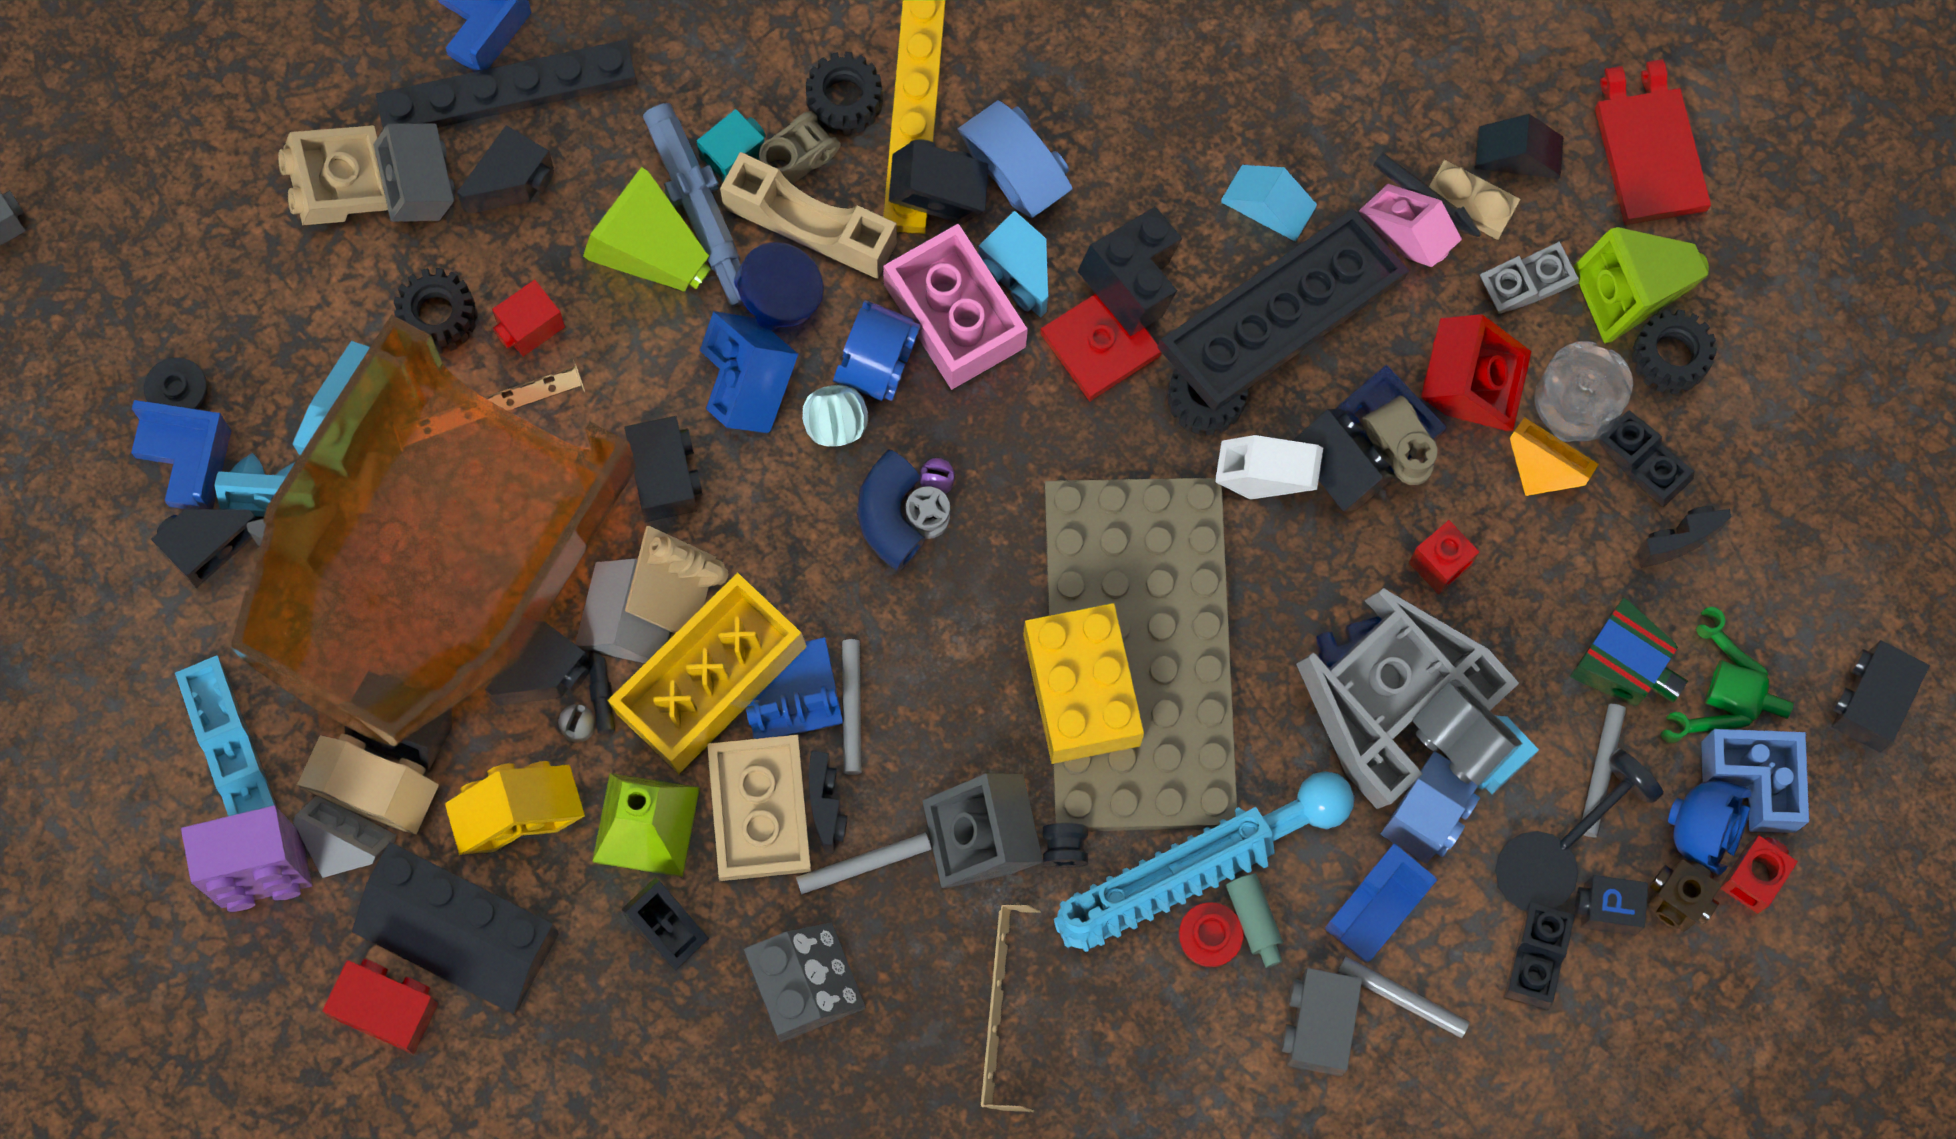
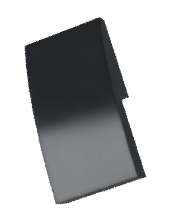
[1599,410,1695,507]
[1637,506,1731,568]
[809,751,848,854]
[1504,902,1575,1010]

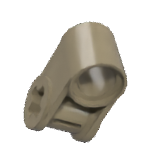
[759,111,841,185]
[1362,395,1438,485]

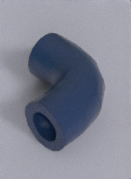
[856,449,925,572]

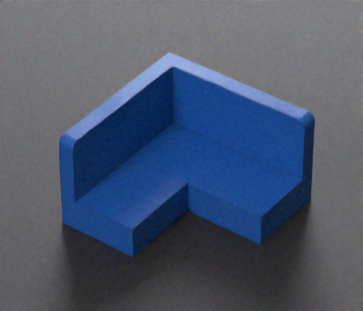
[438,0,532,72]
[700,311,798,433]
[131,400,232,509]
[1325,843,1438,963]

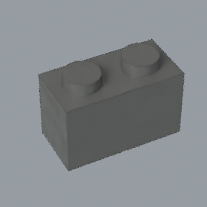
[373,124,455,222]
[1281,968,1362,1076]

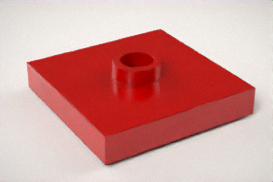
[1040,294,1162,402]

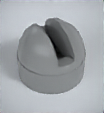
[558,704,596,743]

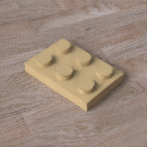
[707,735,811,881]

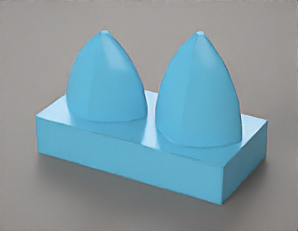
[215,453,313,517]

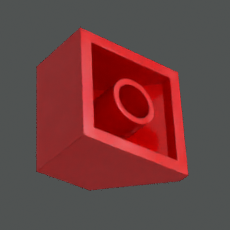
[1421,314,1532,431]

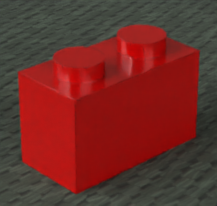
[322,958,438,1055]

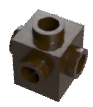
[1647,859,1721,932]

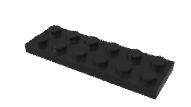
[1157,209,1410,412]

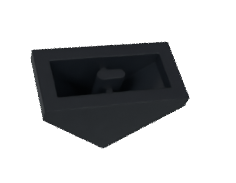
[1474,114,1564,179]
[621,877,709,970]

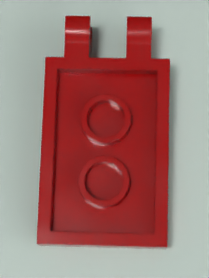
[1595,59,1711,225]

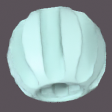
[802,385,868,447]

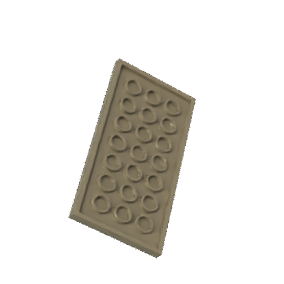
[1044,478,1237,831]

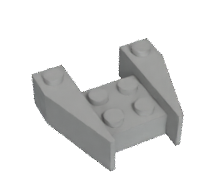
[1296,588,1519,809]

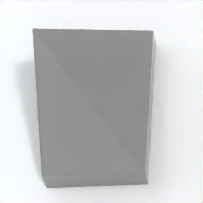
[293,795,397,878]

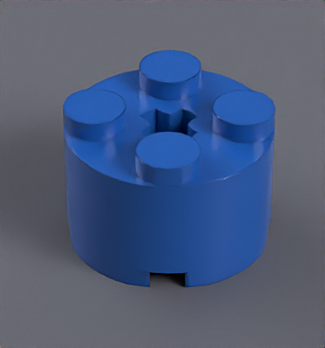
[833,300,921,401]

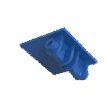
[746,637,843,739]

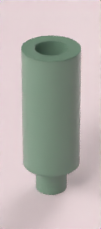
[1226,873,1284,968]

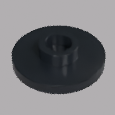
[144,357,207,409]

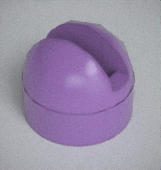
[919,458,955,494]

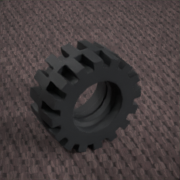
[806,51,883,135]
[1632,309,1717,394]
[1168,368,1248,435]

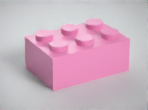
[883,224,1028,390]

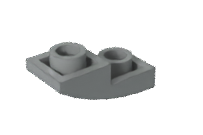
[1480,241,1579,314]

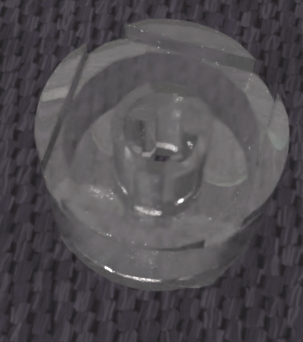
[1535,341,1633,442]

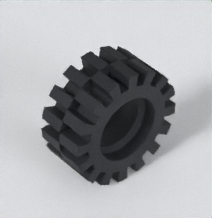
[394,268,477,354]

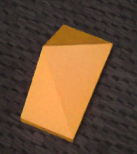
[1510,417,1599,496]

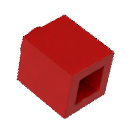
[492,279,565,357]

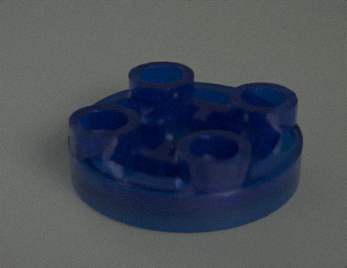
[734,242,824,330]

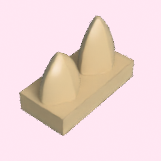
[1429,160,1521,240]

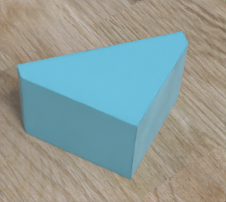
[1221,165,1317,242]

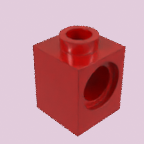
[1409,520,1480,595]
[1720,836,1798,914]

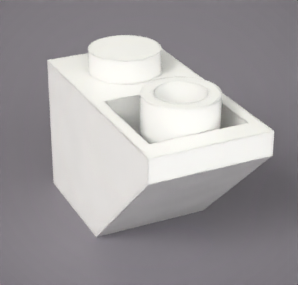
[1215,435,1323,500]

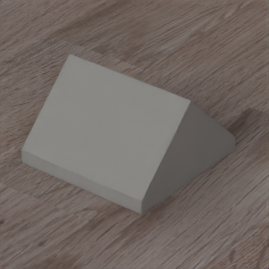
[575,559,671,663]

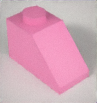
[1359,184,1462,267]

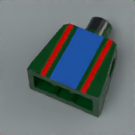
[1570,597,1688,706]

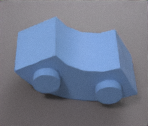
[958,100,1073,218]

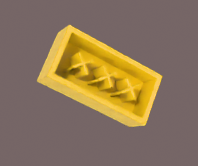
[608,572,807,774]

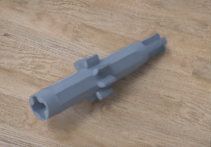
[643,103,755,307]

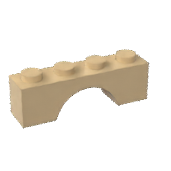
[720,152,897,279]

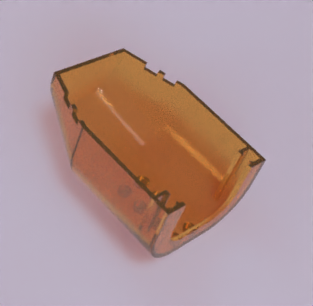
[231,314,636,746]

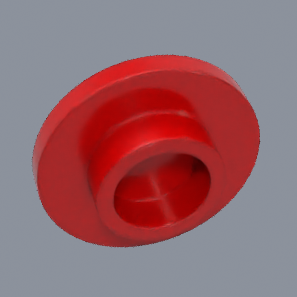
[1179,902,1243,967]

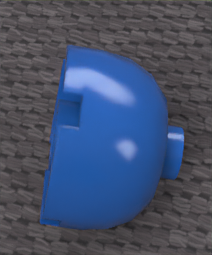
[1668,780,1751,875]

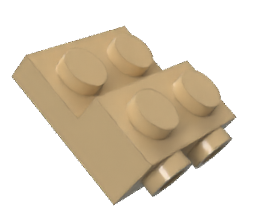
[278,125,388,226]

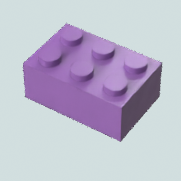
[181,805,312,912]

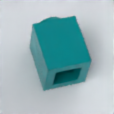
[697,109,766,182]

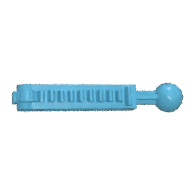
[1054,771,1355,952]

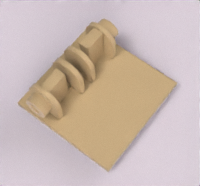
[625,526,728,633]

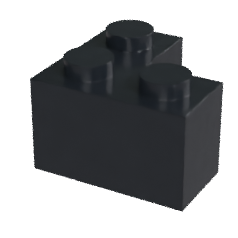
[1077,206,1182,336]

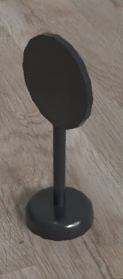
[1495,748,1664,911]

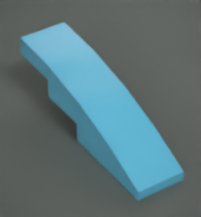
[175,655,277,816]

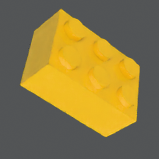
[1023,603,1144,764]

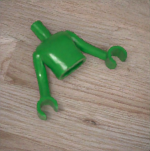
[1660,607,1794,743]

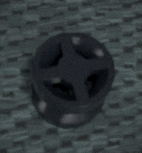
[1043,823,1088,868]

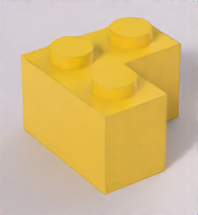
[445,761,585,855]

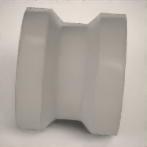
[906,486,950,539]

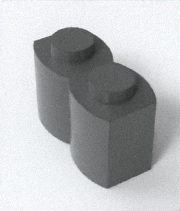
[1412,679,1522,785]

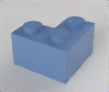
[1701,729,1809,833]
[1380,751,1480,864]

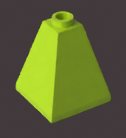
[583,167,712,291]
[1573,227,1709,344]
[592,773,700,877]

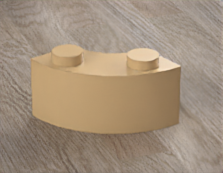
[297,734,439,834]

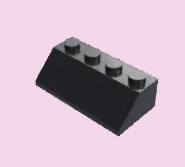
[352,842,559,1015]

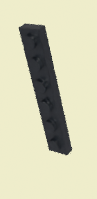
[375,39,637,129]

